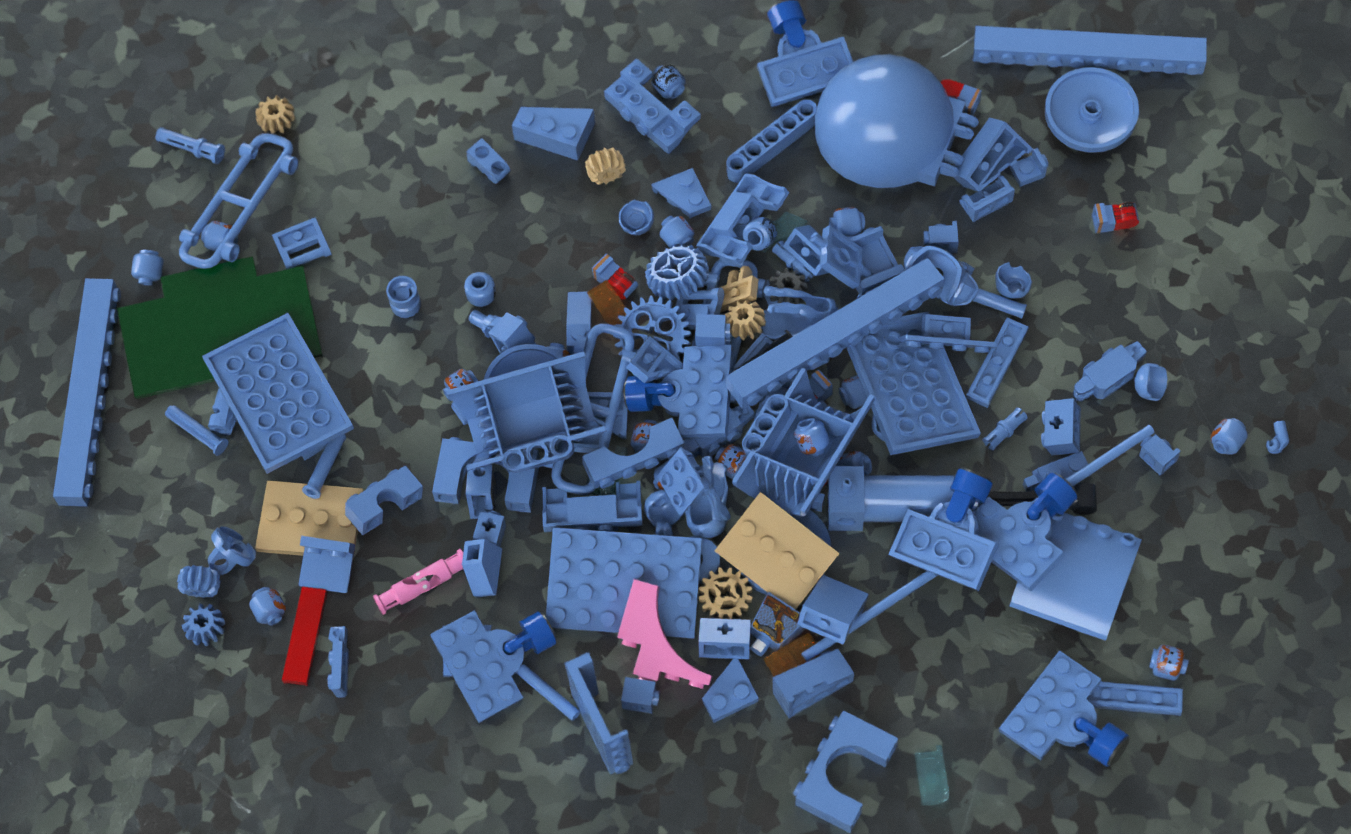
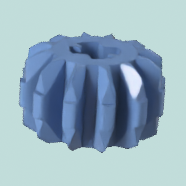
[177,565,220,598]
[182,603,225,647]

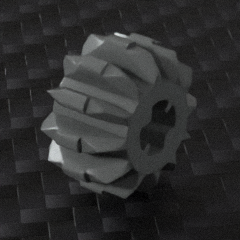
[769,267,808,304]

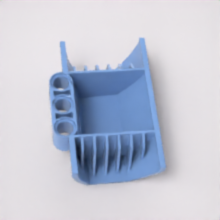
[446,351,607,473]
[732,368,875,516]

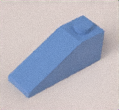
[566,291,593,357]

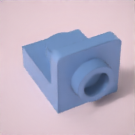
[1010,148,1048,187]

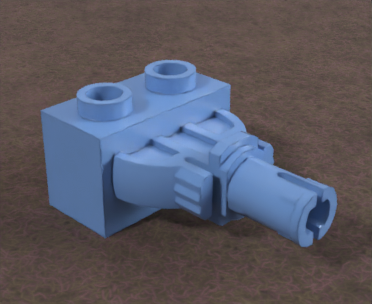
[469,310,536,354]

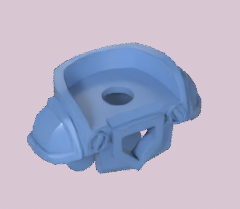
[904,246,979,306]

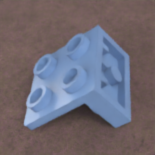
[299,536,355,593]

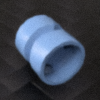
[386,276,421,318]

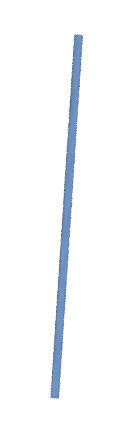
[801,425,1154,662]

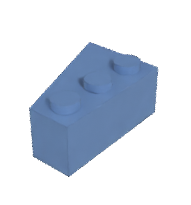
[512,107,595,161]
[953,118,1033,192]
[773,649,854,718]

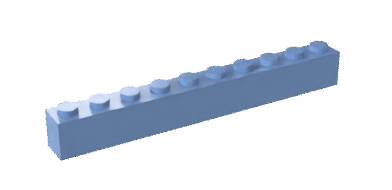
[973,26,1206,75]
[726,258,944,409]
[53,278,121,506]

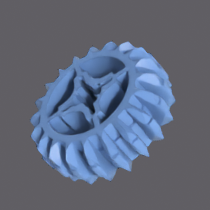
[645,243,709,301]

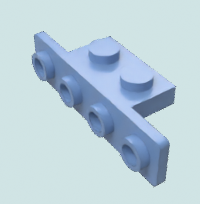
[899,314,997,353]

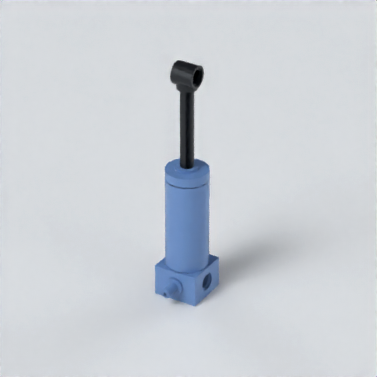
[828,466,1097,531]

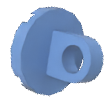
[208,527,256,575]

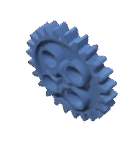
[613,296,692,362]

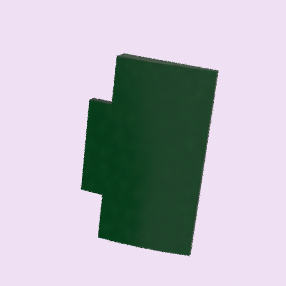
[117,256,323,399]

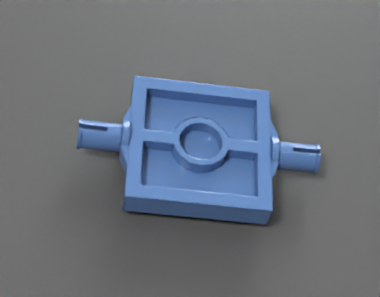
[810,225,874,289]

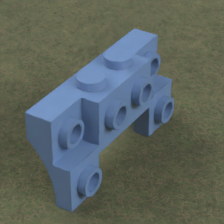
[604,58,701,154]
[696,173,789,266]
[542,481,643,532]

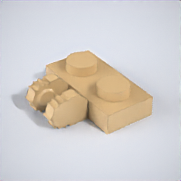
[720,266,759,313]

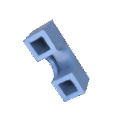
[345,466,423,536]

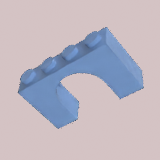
[432,437,540,513]
[793,710,898,833]

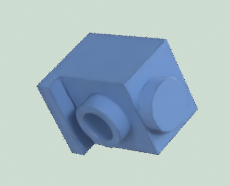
[923,221,958,253]
[1139,434,1180,476]

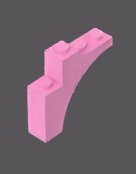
[617,579,712,689]

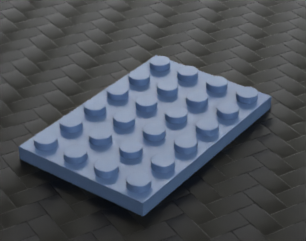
[846,311,981,455]
[202,313,354,474]
[546,528,702,639]

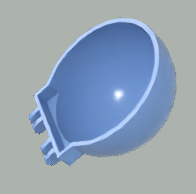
[815,54,979,188]

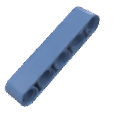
[726,99,817,183]

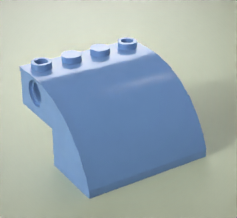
[1009,513,1142,641]

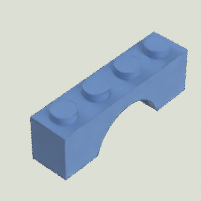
[582,418,684,489]

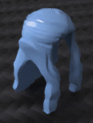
[761,286,838,340]
[685,456,731,538]

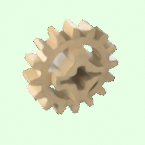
[699,567,752,619]

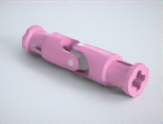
[373,549,463,615]

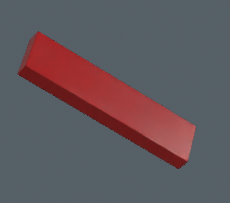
[282,587,327,686]

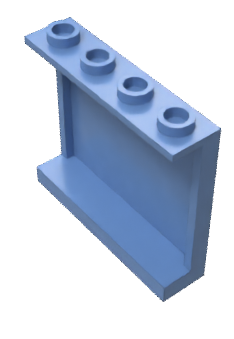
[565,653,633,775]

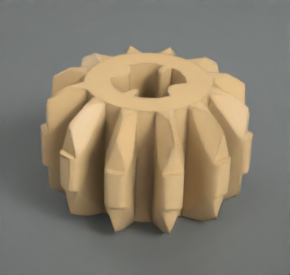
[255,95,295,134]
[585,148,626,185]
[725,299,766,341]

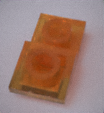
[587,280,627,325]
[764,633,822,677]

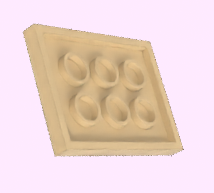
[255,481,364,559]
[715,492,839,610]

